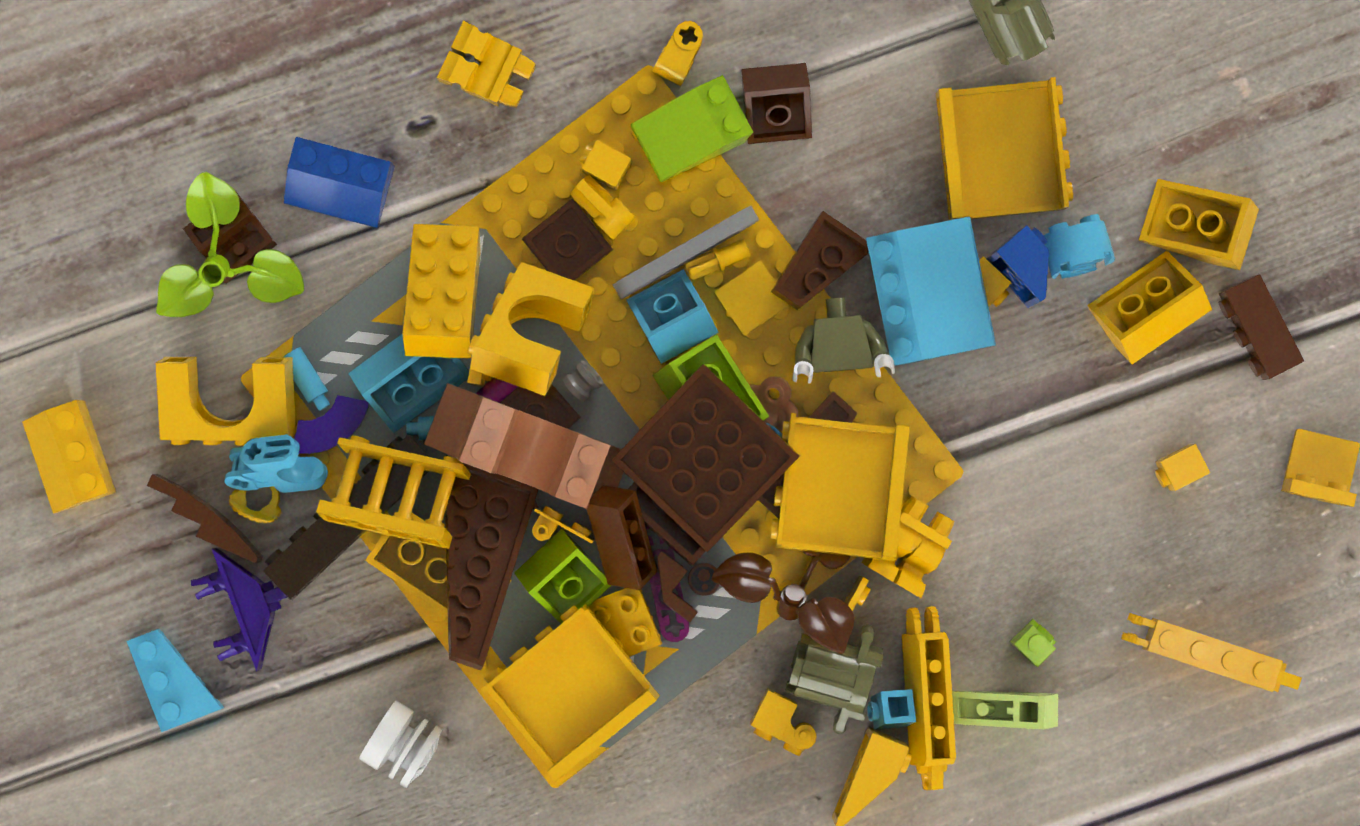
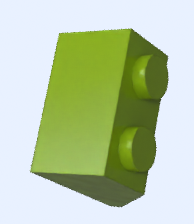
[514,529,612,624]

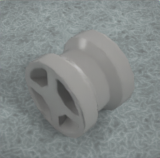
[562,360,604,402]

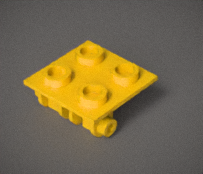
[532,506,595,544]
[589,588,663,657]

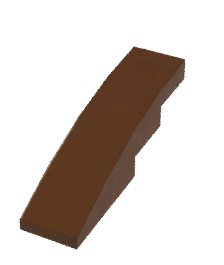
[147,474,263,563]

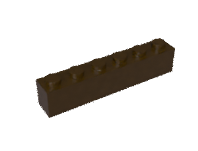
[263,435,429,600]

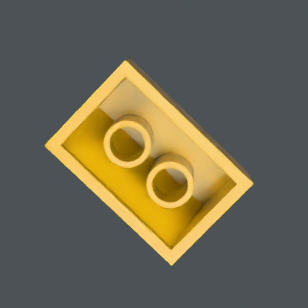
[1087,251,1212,364]
[22,400,116,514]

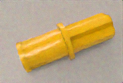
[685,238,751,280]

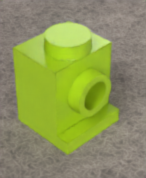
[1010,619,1056,667]

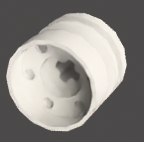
[359,700,443,788]

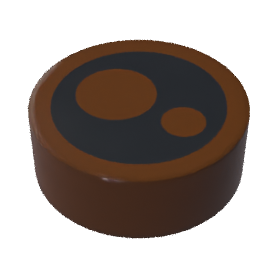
[688,563,719,596]

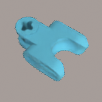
[224,434,328,493]

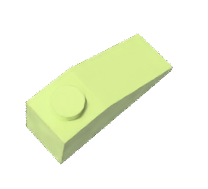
[952,691,1058,730]

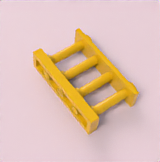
[316,436,471,549]

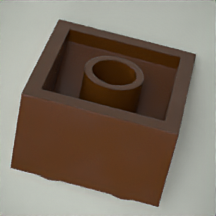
[741,63,812,144]

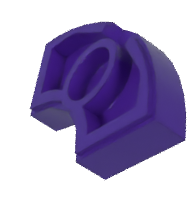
[295,395,370,454]

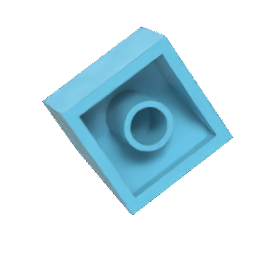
[627,269,719,364]

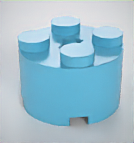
[1044,214,1115,279]

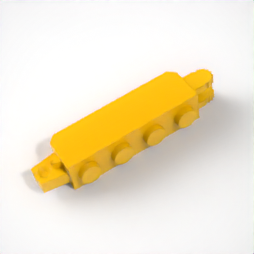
[901,606,956,790]
[1121,613,1302,692]

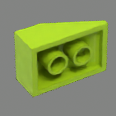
[630,75,753,182]

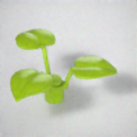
[156,172,304,317]

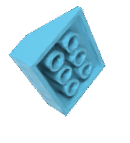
[866,217,996,366]

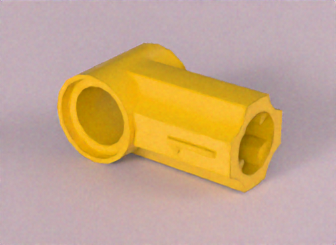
[569,174,636,241]

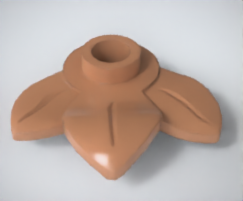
[750,376,798,431]

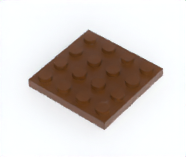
[612,364,800,552]

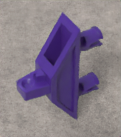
[191,548,288,672]

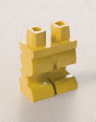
[437,20,536,108]
[861,496,955,598]

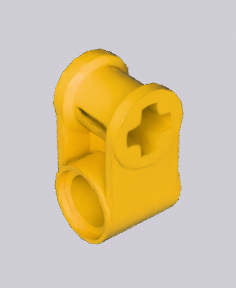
[652,21,703,87]

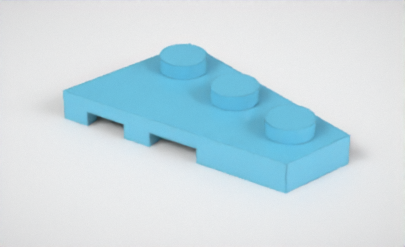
[127,629,224,732]

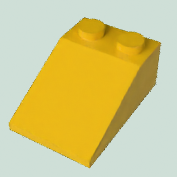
[1139,179,1259,270]
[832,727,912,826]

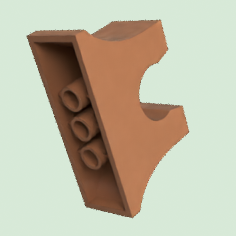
[424,383,624,509]

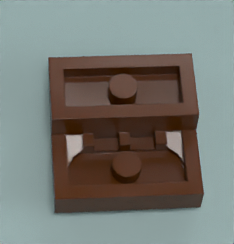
[183,189,277,284]

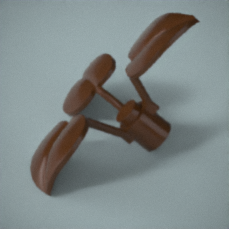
[712,550,854,654]

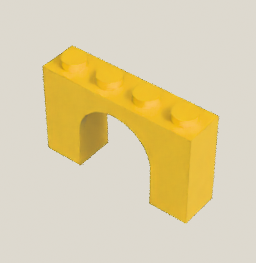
[468,262,594,396]
[155,357,296,446]

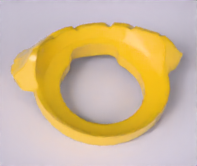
[228,487,282,523]

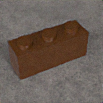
[1218,274,1304,380]
[587,485,657,590]

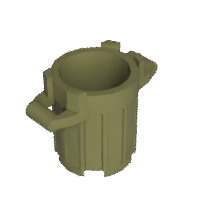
[969,0,1055,65]
[785,624,884,734]

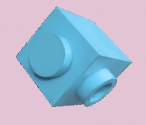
[867,689,916,730]

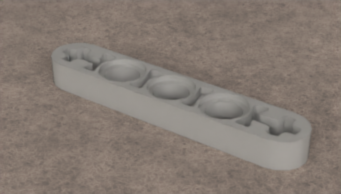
[613,206,759,299]

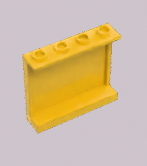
[935,77,1073,220]
[770,413,910,561]
[480,604,660,782]

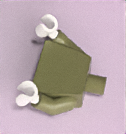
[792,297,895,384]

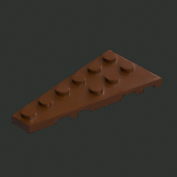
[445,455,539,671]

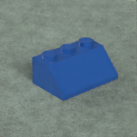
[284,137,395,228]
[986,225,1049,308]

